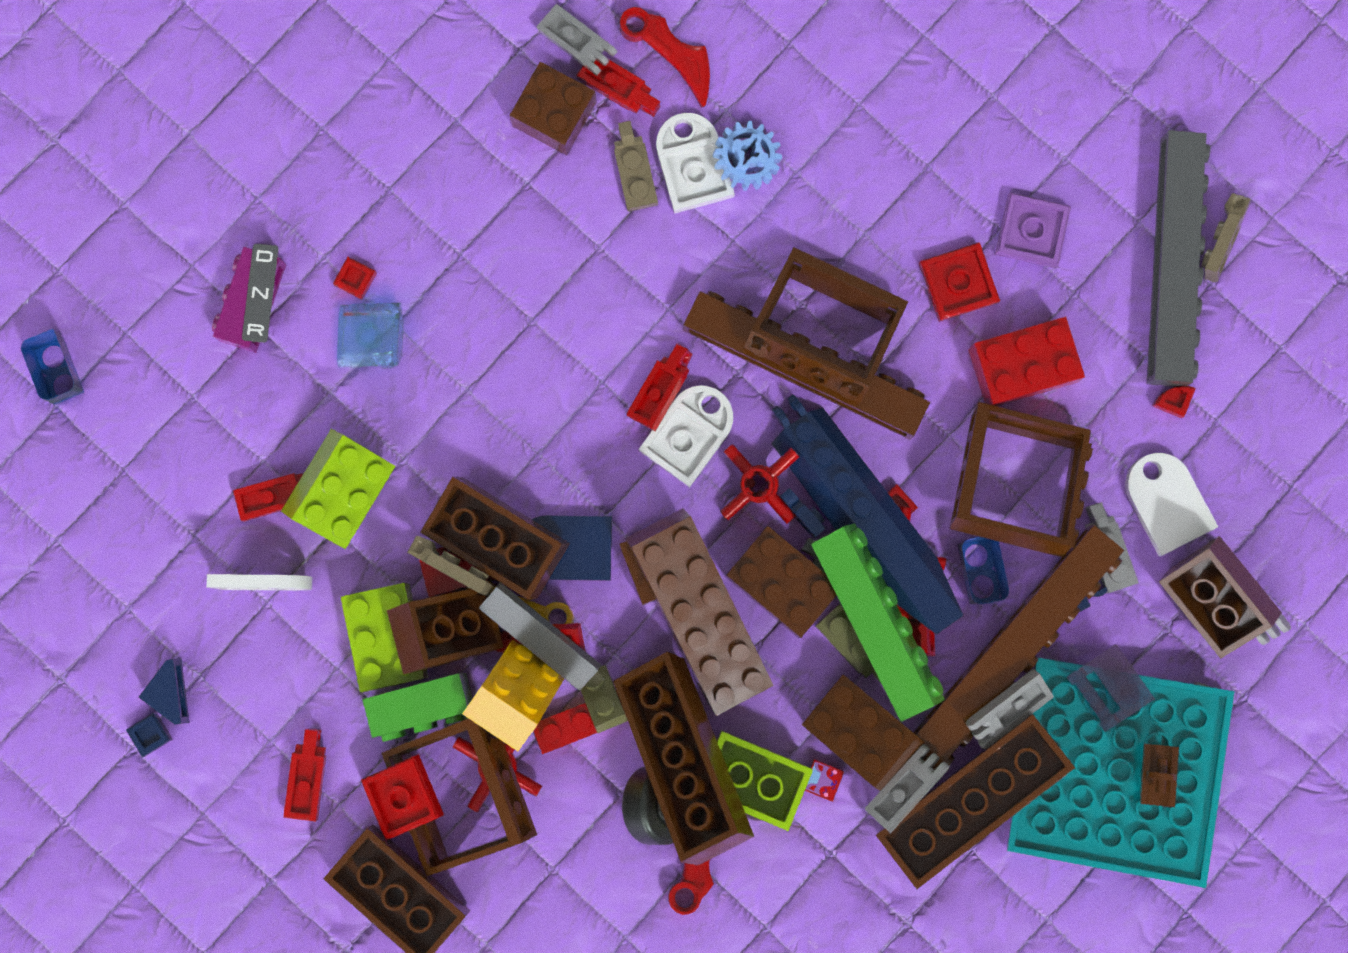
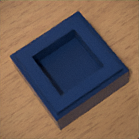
[126,712,173,758]

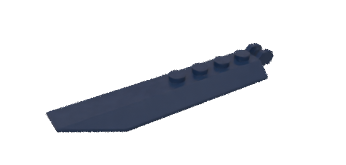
[771,394,964,635]

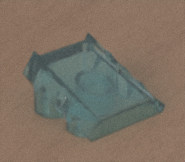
[337,303,404,369]

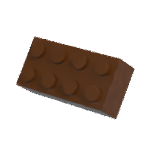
[420,477,570,600]
[323,824,471,953]

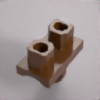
[1140,744,1179,807]

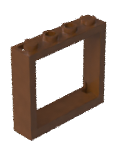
[744,247,908,403]
[949,402,1093,558]
[381,719,538,877]

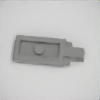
[1085,502,1139,594]

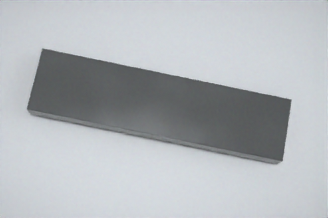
[479,582,601,691]

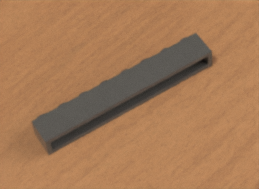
[1146,130,1210,387]

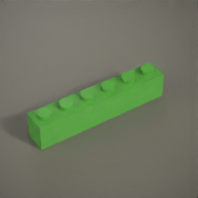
[811,523,945,722]

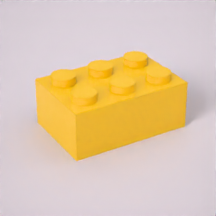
[463,640,564,751]

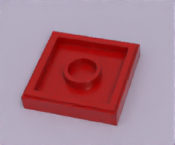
[919,242,1000,322]
[361,754,444,841]

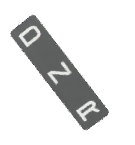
[242,244,278,343]

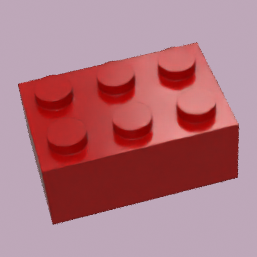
[968,316,1085,406]

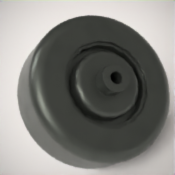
[622,766,673,845]

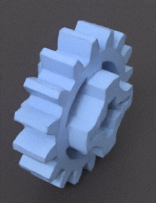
[713,121,782,191]

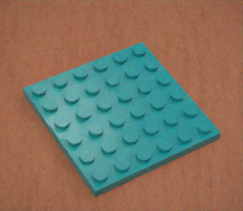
[1006,657,1235,888]

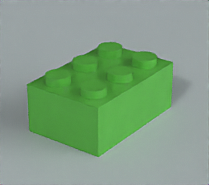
[362,673,473,742]

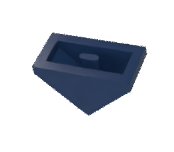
[138,659,190,725]

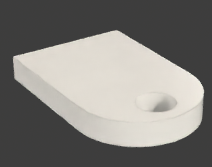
[656,113,735,214]
[638,386,733,488]
[1125,453,1218,556]
[206,574,313,591]

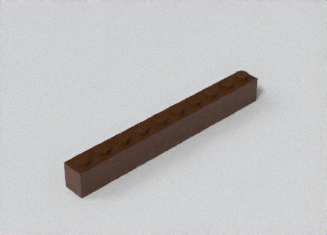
[913,525,1125,770]

